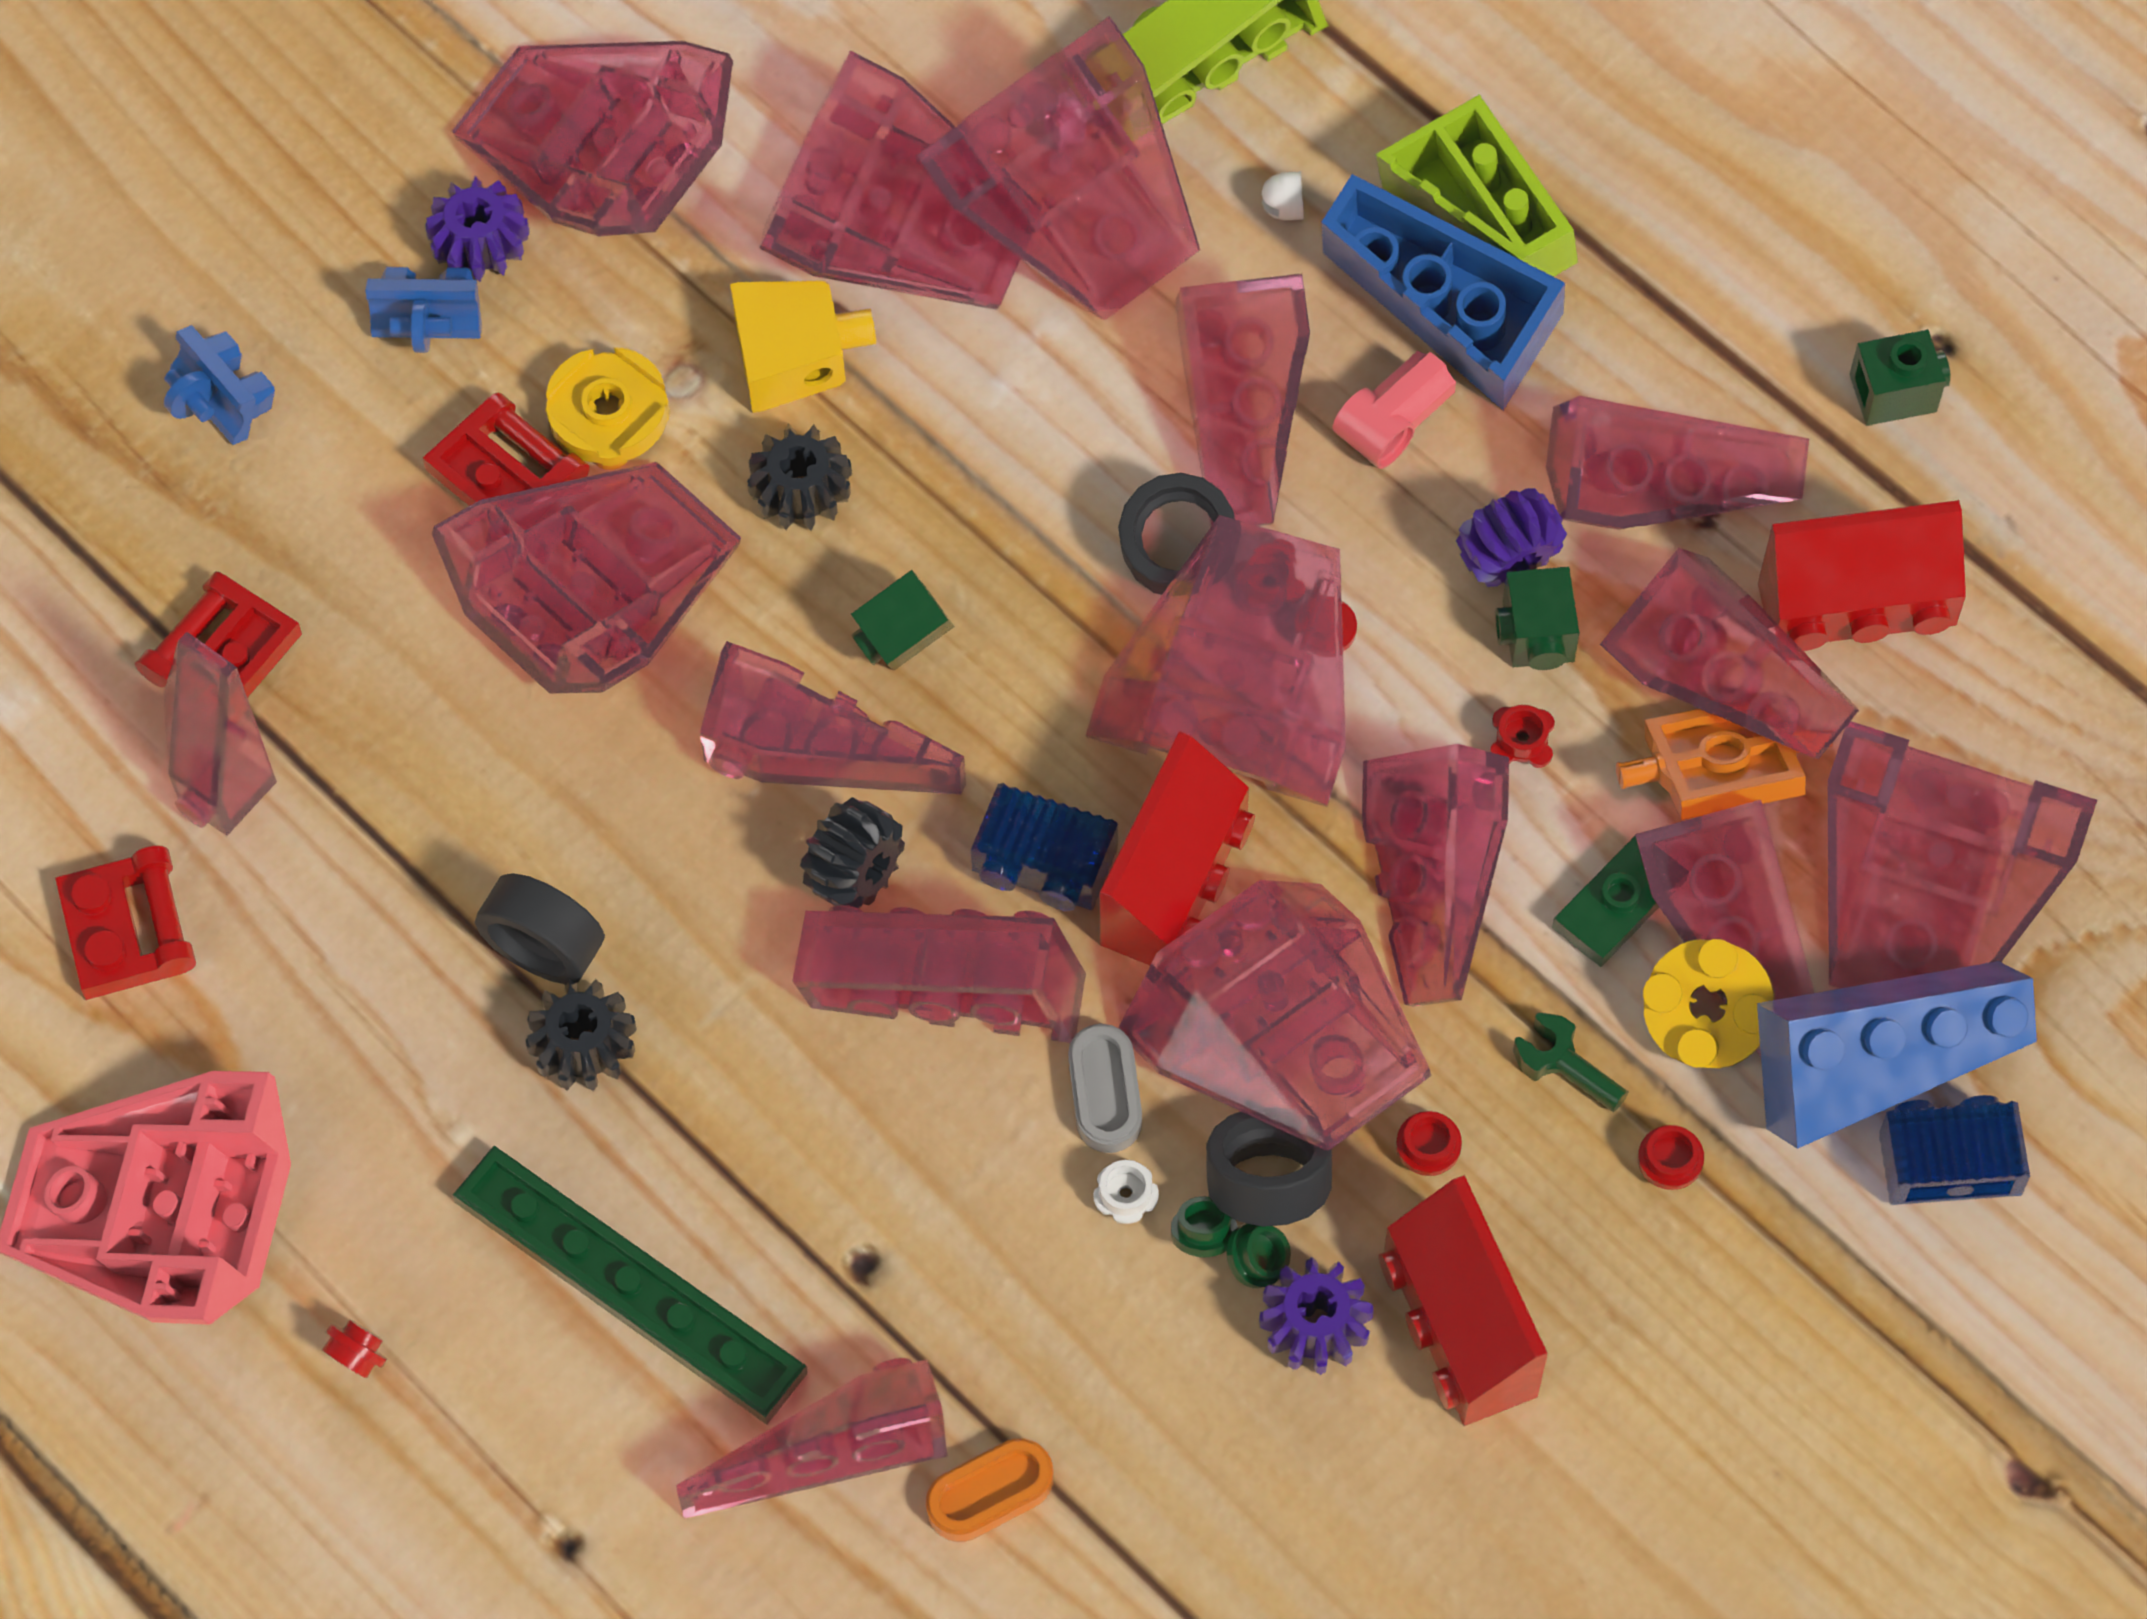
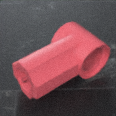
[1332,351,1456,469]

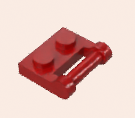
[422,392,590,542]
[135,571,302,726]
[55,845,196,1000]

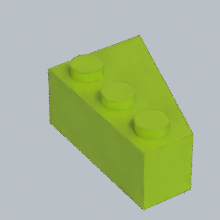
[1375,94,1578,277]

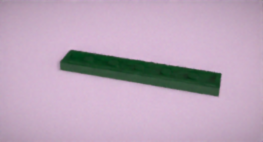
[453,1145,808,1425]

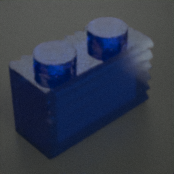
[971,783,1118,911]
[1879,1095,2030,1205]

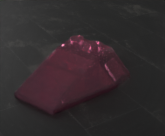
[915,16,1200,321]
[451,41,733,237]
[759,50,1042,310]
[432,462,741,694]
[1086,515,1346,807]
[1827,720,2098,989]
[1118,880,1431,1151]

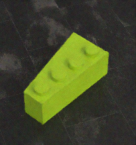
[1077,0,1328,143]

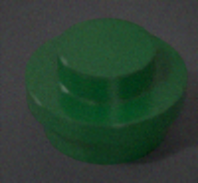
[1171,1196,1237,1257]
[1226,1223,1291,1289]

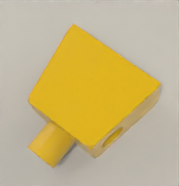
[730,280,877,413]

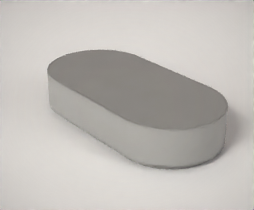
[1068,1024,1142,1153]

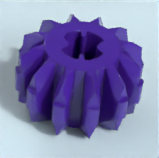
[425,175,530,283]
[1456,488,1567,587]
[1259,1257,1373,1375]

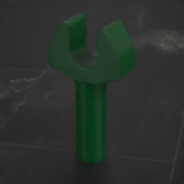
[1513,1013,1629,1112]

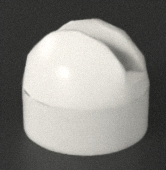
[1261,171,1304,221]

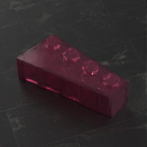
[792,905,1086,1043]

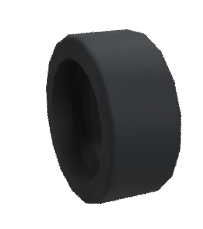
[1118,472,1239,599]
[474,873,605,984]
[1206,1106,1332,1227]

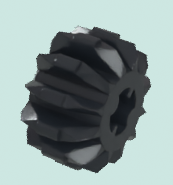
[747,423,852,531]
[800,797,905,912]
[525,978,637,1092]

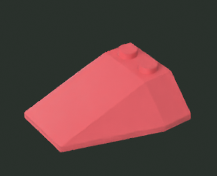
[0,1071,291,1325]

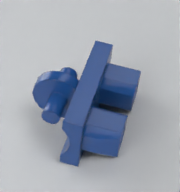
[365,267,482,353]
[164,325,275,445]

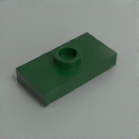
[1552,833,1687,967]

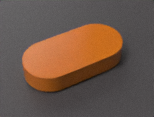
[926,1438,1054,1542]

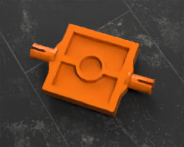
[1616,695,1833,820]

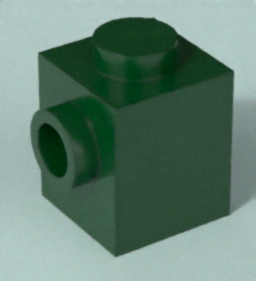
[1849,329,1951,426]
[1495,566,1580,670]
[851,570,955,670]

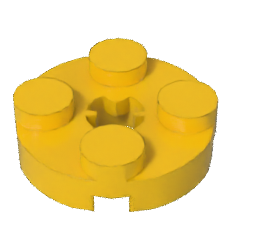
[546,347,670,470]
[1643,939,1775,1069]

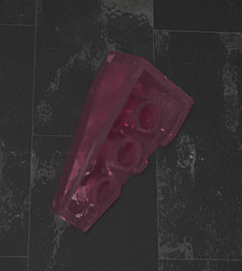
[1175,273,1310,532]

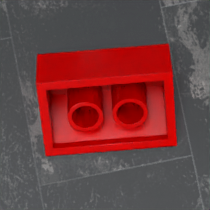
[1758,500,1966,651]
[1100,731,1255,974]
[1378,1175,1548,1426]

